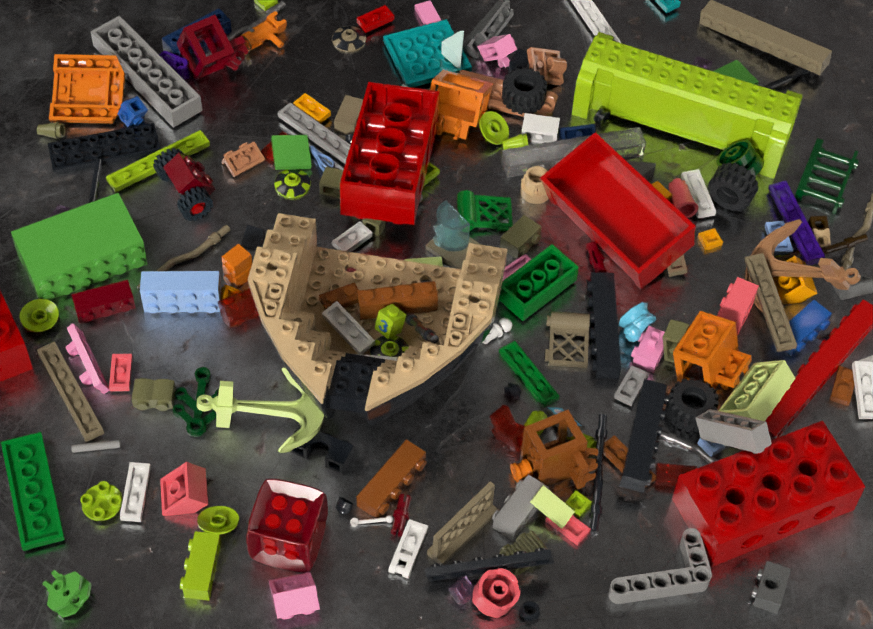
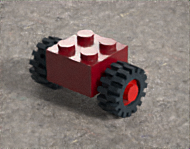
[153,148,216,221]

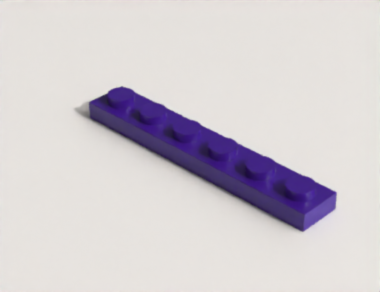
[769,180,825,266]

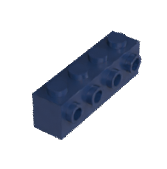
[162,8,232,58]

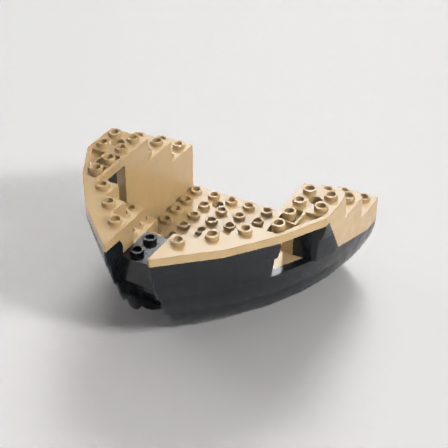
[248,213,507,426]

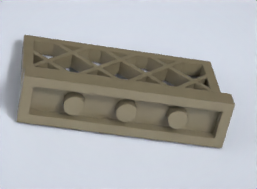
[427,481,497,565]

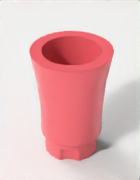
[668,178,698,218]

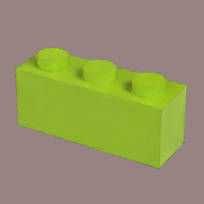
[180,531,221,601]

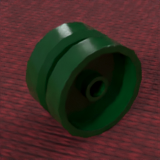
[716,140,764,176]

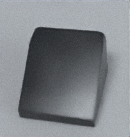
[241,225,265,251]

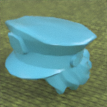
[618,302,656,342]

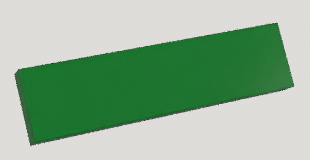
[499,340,560,408]

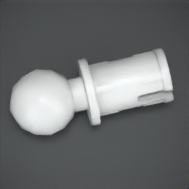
[483,317,513,344]

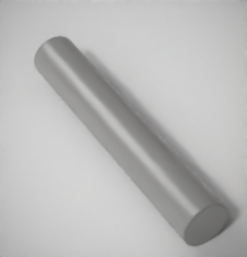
[71,440,120,453]

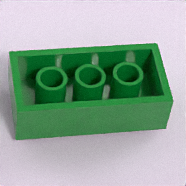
[499,244,579,321]

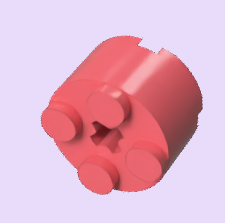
[472,568,520,618]

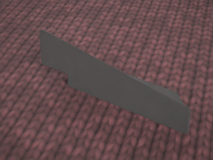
[463,0,514,59]

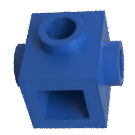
[117,96,148,127]

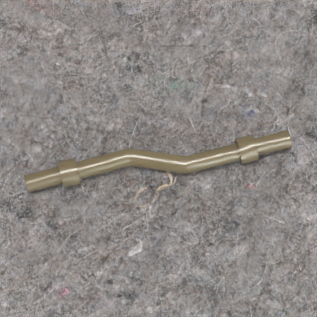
[841,193,873,271]
[136,225,230,291]

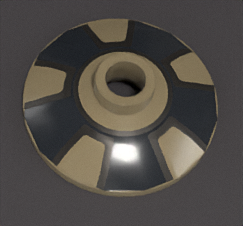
[332,26,366,52]

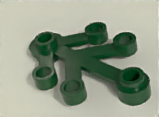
[173,367,219,437]

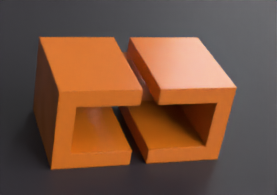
[221,244,252,289]

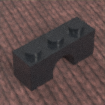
[290,424,354,475]

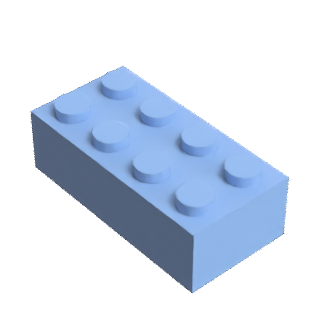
[140,271,222,313]

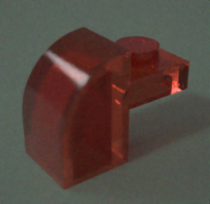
[489,405,526,453]

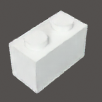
[521,113,560,146]

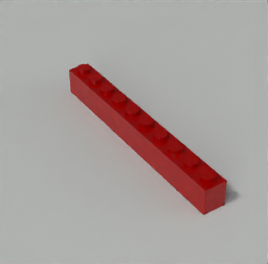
[765,299,873,440]

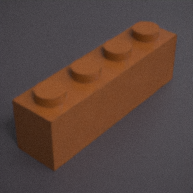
[357,281,438,320]
[356,439,427,518]

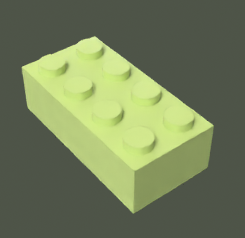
[719,360,795,421]

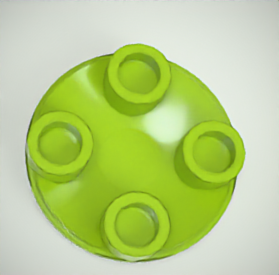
[80,481,123,521]

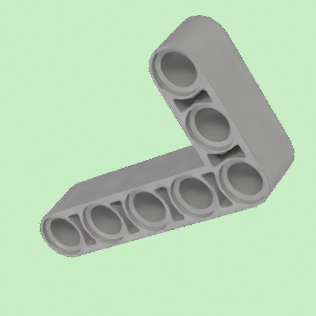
[608,528,712,604]

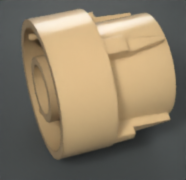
[520,165,549,204]

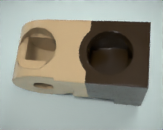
[808,216,831,248]

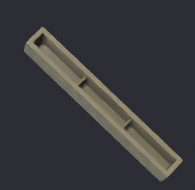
[700,0,832,75]

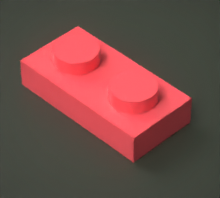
[109,354,133,391]

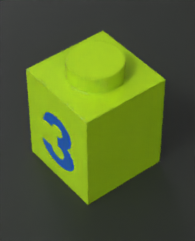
[374,304,406,339]

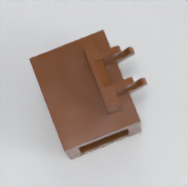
[520,410,598,489]

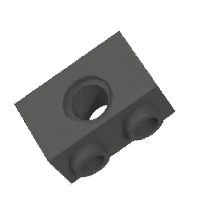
[751,561,791,614]

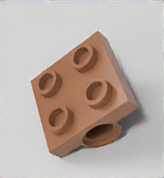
[527,47,567,85]

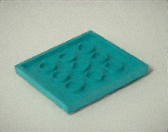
[383,19,472,88]

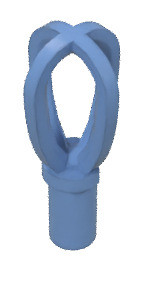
[309,145,335,172]

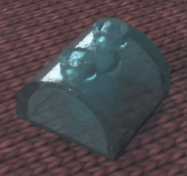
[433,200,470,252]

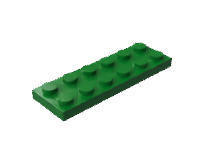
[1,432,65,551]

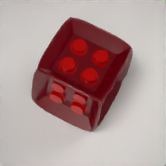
[246,478,328,573]

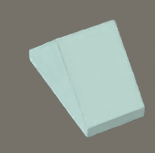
[441,31,464,68]

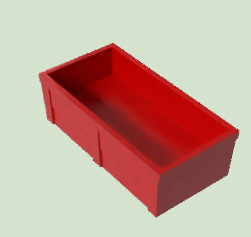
[540,132,696,290]

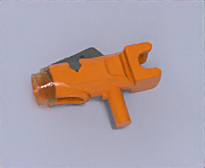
[241,11,287,52]

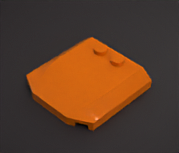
[49,54,125,124]

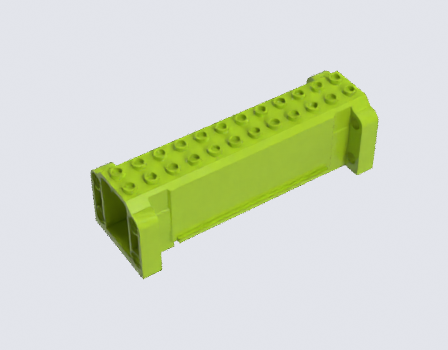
[572,32,803,179]

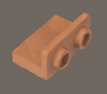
[221,141,266,178]

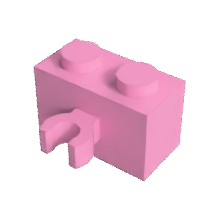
[477,34,517,68]
[631,326,665,374]

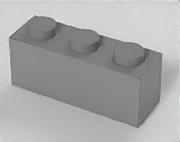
[492,474,549,541]

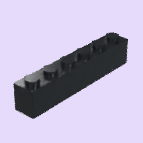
[586,272,621,379]
[619,379,669,493]

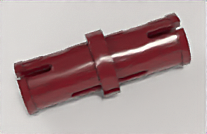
[586,242,607,273]
[391,494,412,537]

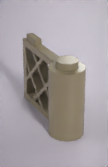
[545,311,590,368]

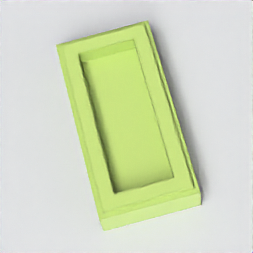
[530,485,575,529]

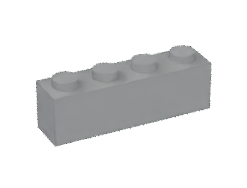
[695,409,772,453]

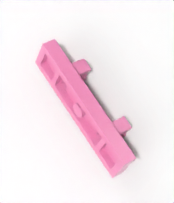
[66,324,110,394]

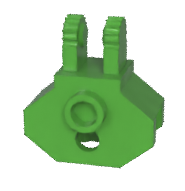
[42,570,91,618]

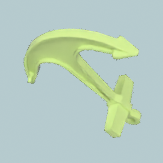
[197,367,324,453]

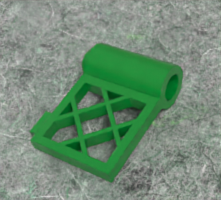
[457,190,513,232]

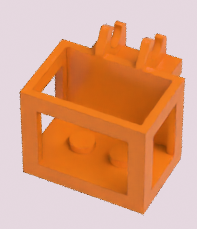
[430,70,493,140]
[673,311,752,390]

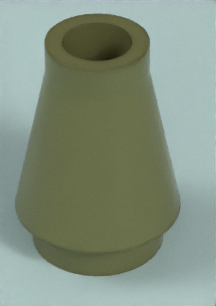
[37,121,65,139]

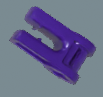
[159,50,190,80]

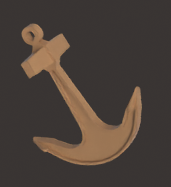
[745,219,861,313]

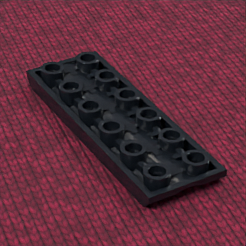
[47,123,161,174]

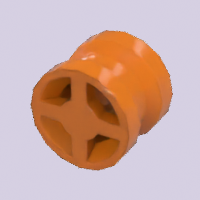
[510,458,533,483]

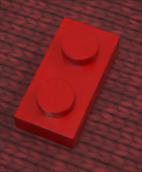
[357,5,394,33]

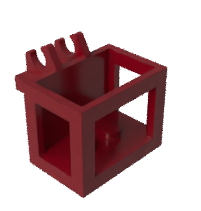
[176,15,248,81]

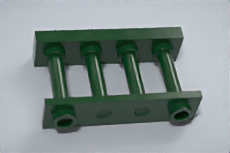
[795,138,859,214]

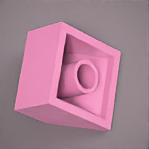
[269,572,320,619]

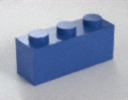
[785,300,832,356]

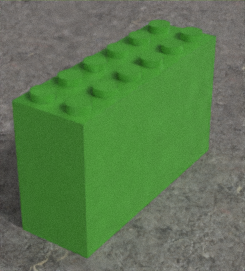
[11,193,148,301]

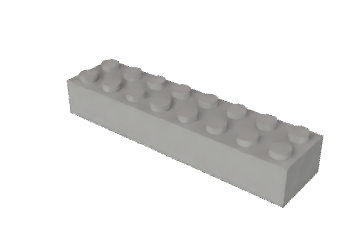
[91,16,202,128]

